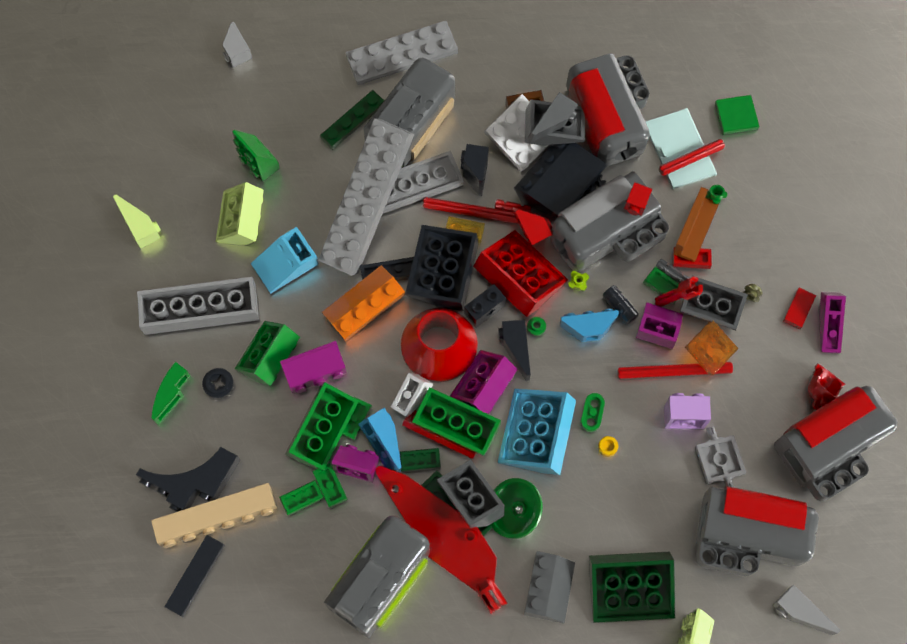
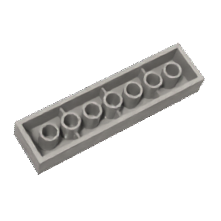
[318,118,414,276]

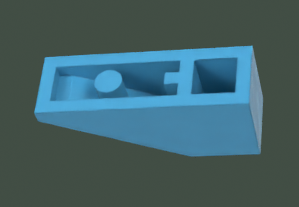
[359,408,401,471]

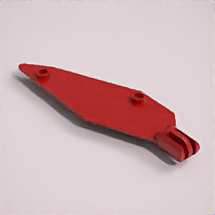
[375,466,508,614]

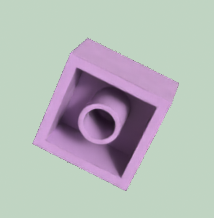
[664,393,711,429]

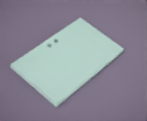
[646,108,717,189]

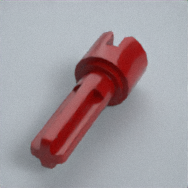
[655,277,703,307]

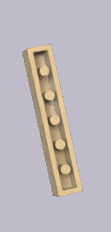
[151,483,277,548]

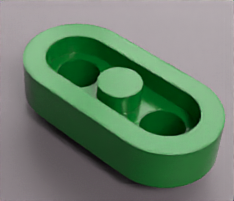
[581,393,605,432]

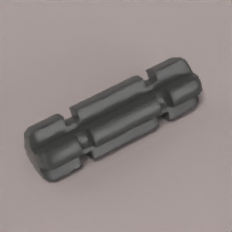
[656,259,690,283]

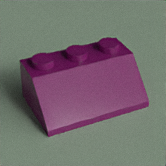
[280,341,347,393]
[450,350,518,414]

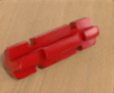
[495,199,531,212]

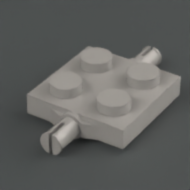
[695,426,746,487]

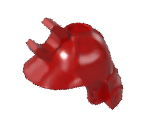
[808,363,846,410]

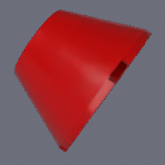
[401,308,478,382]

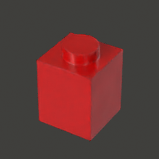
[624,182,652,216]

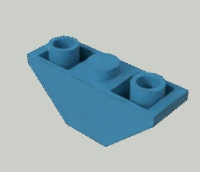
[560,309,619,342]

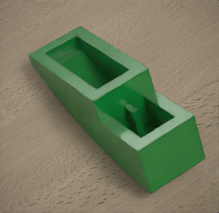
[151,362,190,425]

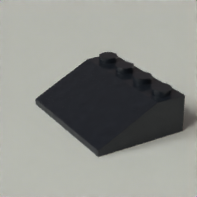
[514,143,607,218]
[405,225,479,311]

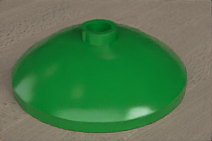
[491,478,543,539]

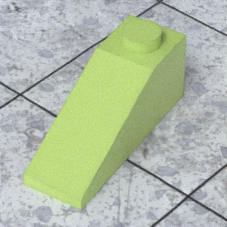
[113,195,161,249]

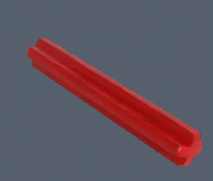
[659,139,725,176]

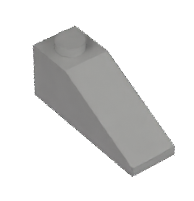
[773,585,841,635]

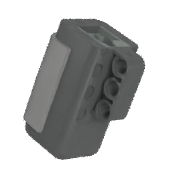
[550,171,669,272]

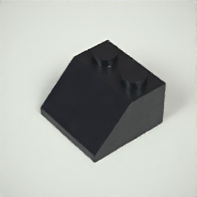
[460,144,489,196]

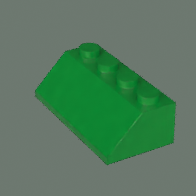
[285,382,359,471]
[412,387,501,456]

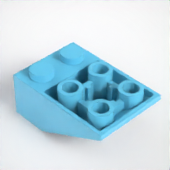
[251,227,319,294]

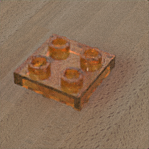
[685,320,739,376]

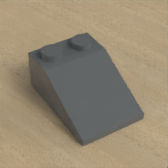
[525,100,585,145]

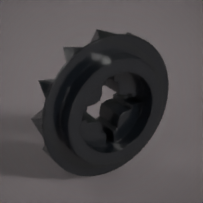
[202,368,234,399]

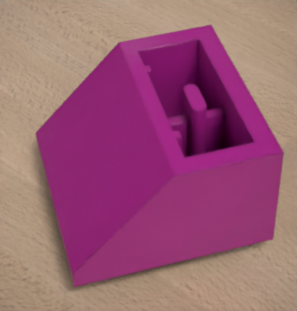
[636,302,683,349]

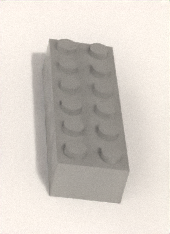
[137,277,259,335]

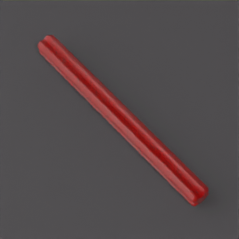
[423,197,519,224]
[618,362,733,379]

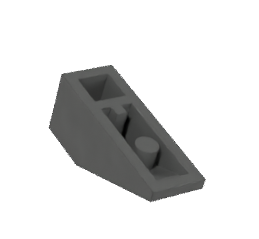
[527,92,578,143]

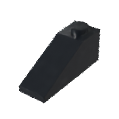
[498,320,531,381]

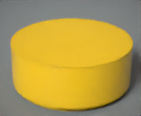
[598,436,618,457]

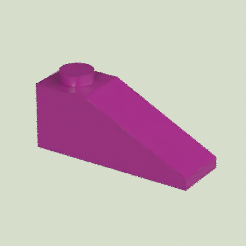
[819,292,846,353]

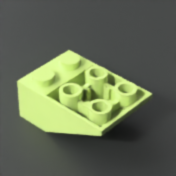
[677,608,714,644]

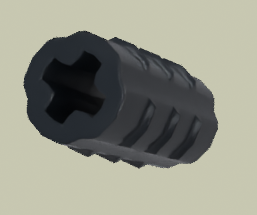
[602,285,639,325]

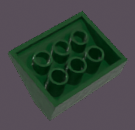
[589,551,675,623]

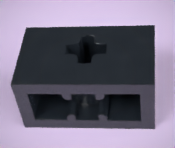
[464,284,506,328]

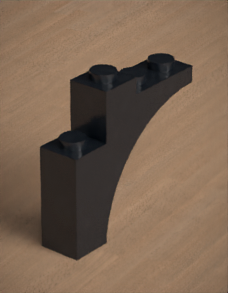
[136,447,240,512]

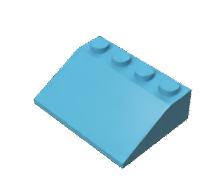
[498,389,576,475]

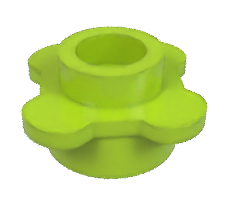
[568,271,589,291]

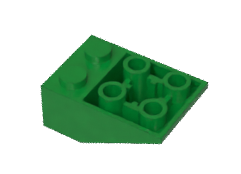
[232,130,280,181]

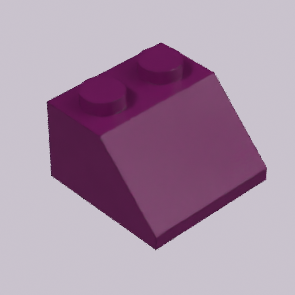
[332,444,379,483]

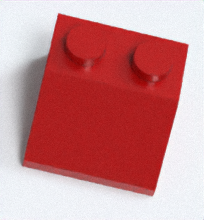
[511,207,553,245]

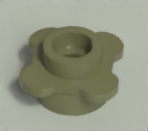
[743,284,763,302]

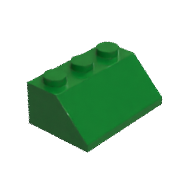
[235,321,300,386]

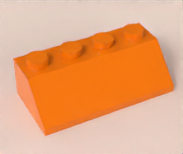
[322,265,405,342]

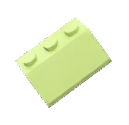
[216,182,264,245]

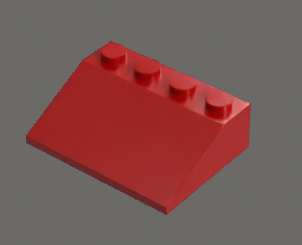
[473,230,569,317]

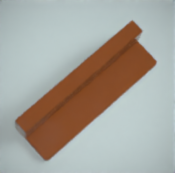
[674,187,719,262]

